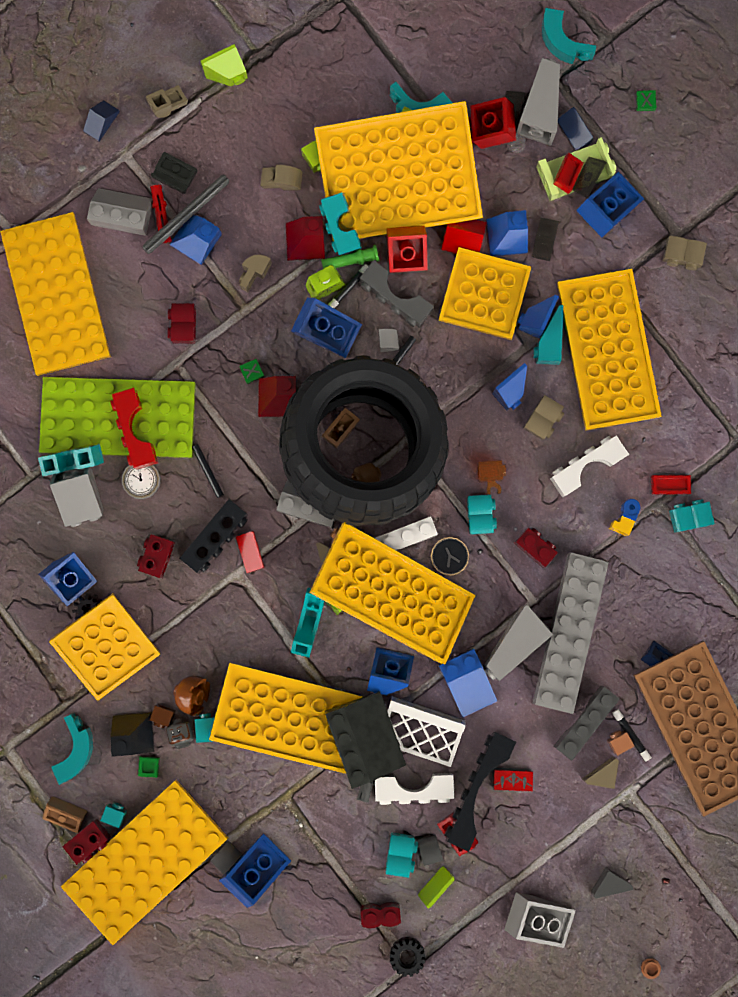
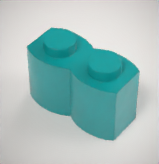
[467,494,497,535]
[669,499,715,533]
[385,832,418,878]

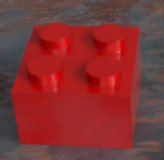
[470,97,516,149]
[386,226,428,273]

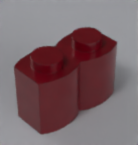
[167,303,196,344]
[360,902,401,929]

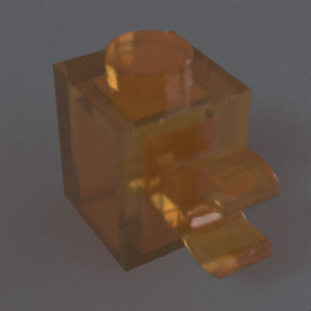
[477,460,506,495]

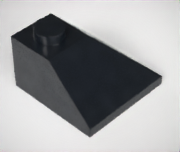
[110,712,154,757]

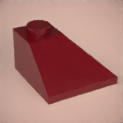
[286,216,325,261]
[258,376,297,417]

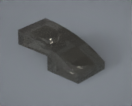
[531,217,559,261]

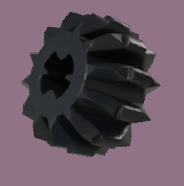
[72,593,103,620]

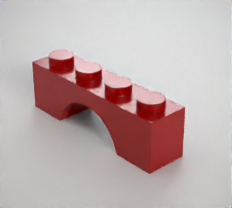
[110,388,158,470]

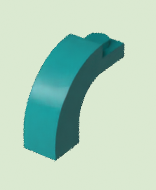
[542,8,596,64]
[389,82,452,113]
[291,587,325,658]
[51,713,93,785]

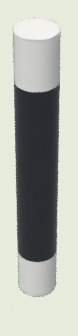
[328,264,369,309]
[612,709,652,762]

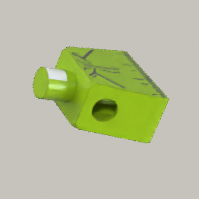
[305,265,345,300]

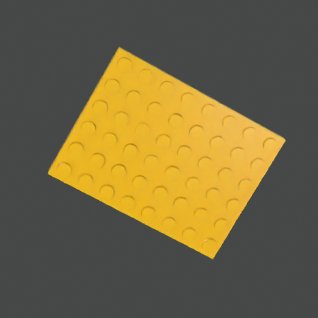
[314,101,483,241]

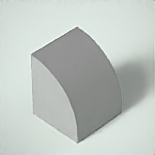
[379,329,399,352]

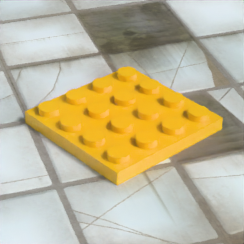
[438,247,531,340]
[49,593,160,701]

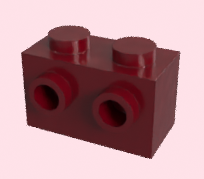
[514,528,558,568]
[137,534,175,579]
[62,819,111,865]

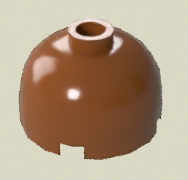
[174,676,210,716]

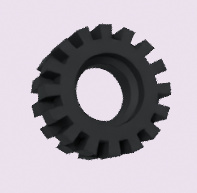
[390,937,425,977]

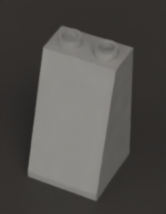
[516,58,560,146]
[483,605,553,681]

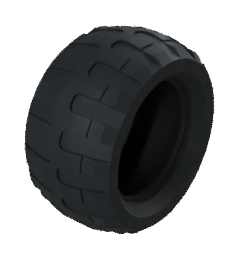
[279,355,449,526]

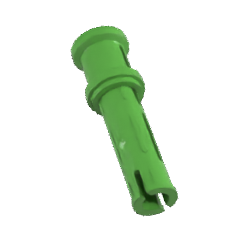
[321,245,379,269]

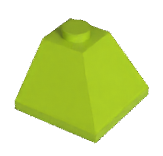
[200,44,248,86]

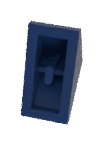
[83,101,120,142]

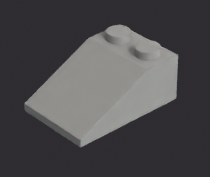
[504,892,576,948]

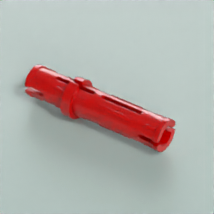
[150,185,172,243]

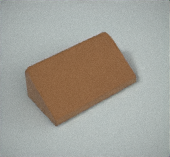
[42,796,87,833]

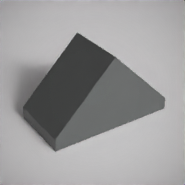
[591,867,634,899]

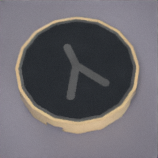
[431,537,469,576]

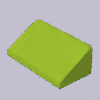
[418,866,455,909]

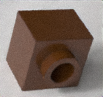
[150,704,176,728]

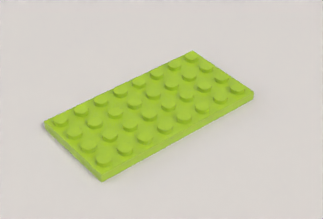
[39,377,196,458]

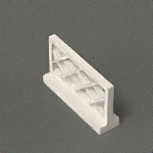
[387,696,466,767]

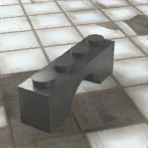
[360,261,434,328]
[553,685,619,761]

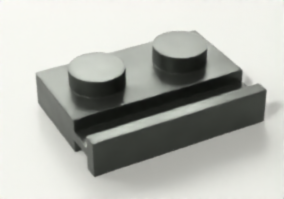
[151,152,198,194]

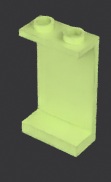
[536,137,616,201]

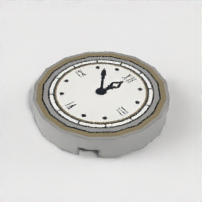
[122,465,161,499]

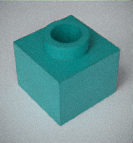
[100,802,128,828]

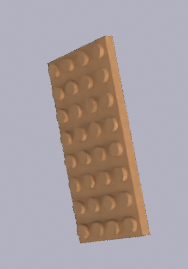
[633,641,738,817]

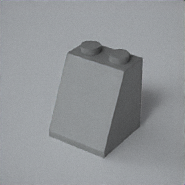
[50,467,104,527]

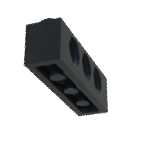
[179,499,248,574]

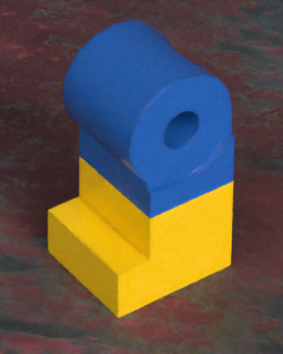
[609,499,640,536]

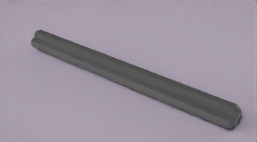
[142,174,229,254]

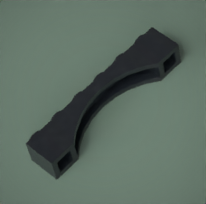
[444,732,516,852]

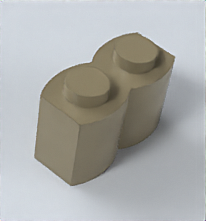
[663,236,707,270]
[523,395,564,440]

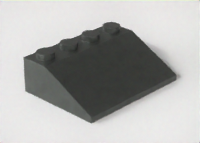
[325,691,406,789]

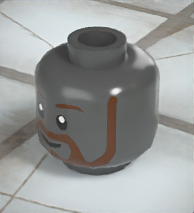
[166,719,194,749]

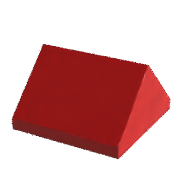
[441,219,487,254]

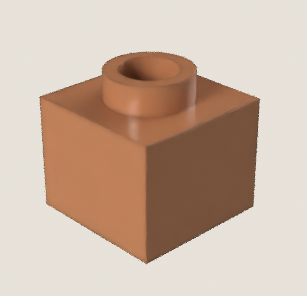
[607,730,634,756]

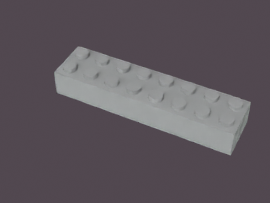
[532,553,609,714]

